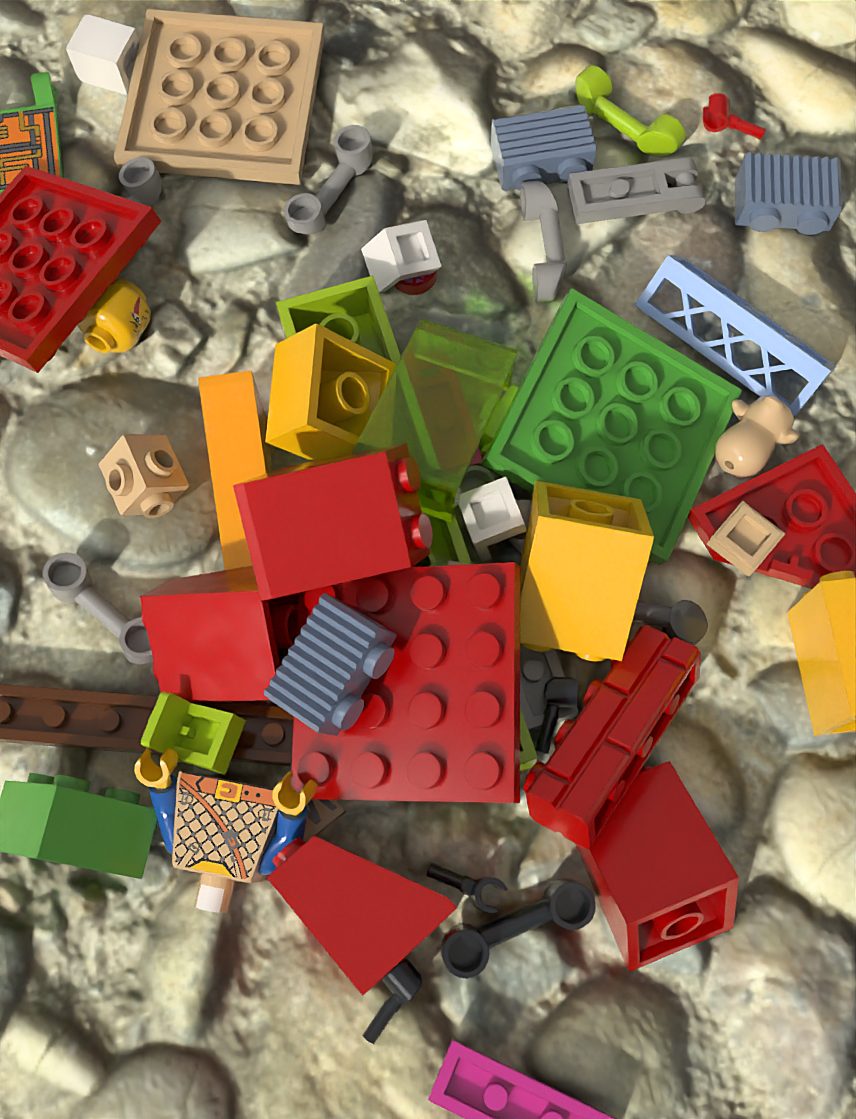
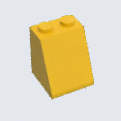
[520,480,654,661]
[787,571,856,736]

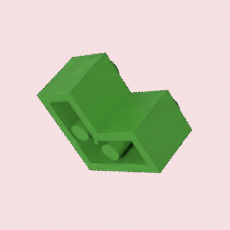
[0,773,157,879]

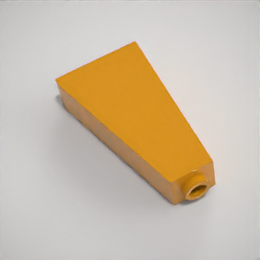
[198,370,272,570]

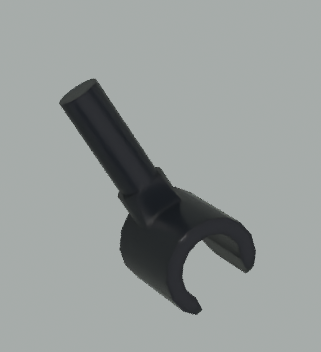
[535,677,578,754]
[426,863,507,913]
[363,959,422,1044]

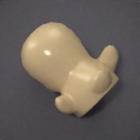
[715,395,799,478]

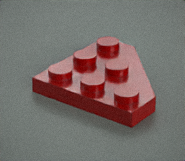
[687,444,856,589]

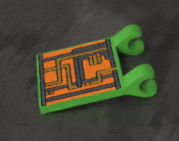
[0,72,64,194]

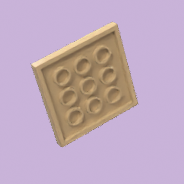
[114,9,325,185]

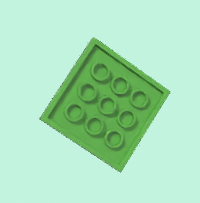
[480,288,742,565]

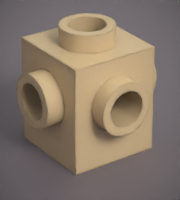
[99,434,189,518]

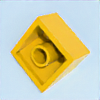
[265,323,397,460]

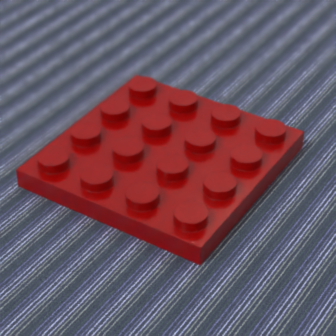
[0,165,162,373]
[291,562,520,803]

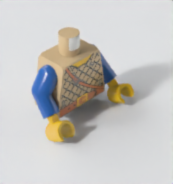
[134,748,318,913]

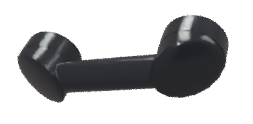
[441,878,596,978]

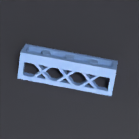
[635,255,837,418]

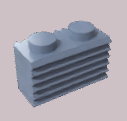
[490,105,596,191]
[734,152,842,235]
[264,593,397,736]

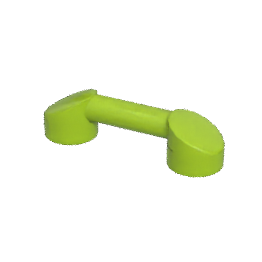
[575,65,686,157]

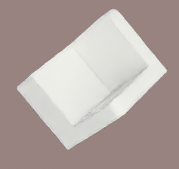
[66,15,139,95]
[361,220,442,293]
[456,477,527,562]

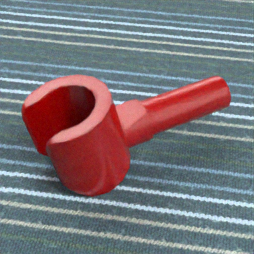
[702,93,766,140]

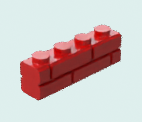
[524,624,701,849]

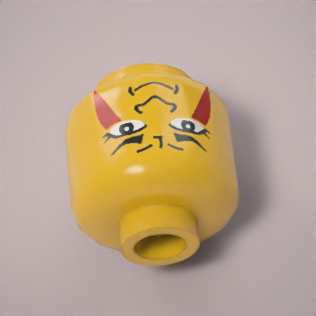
[78,279,151,353]

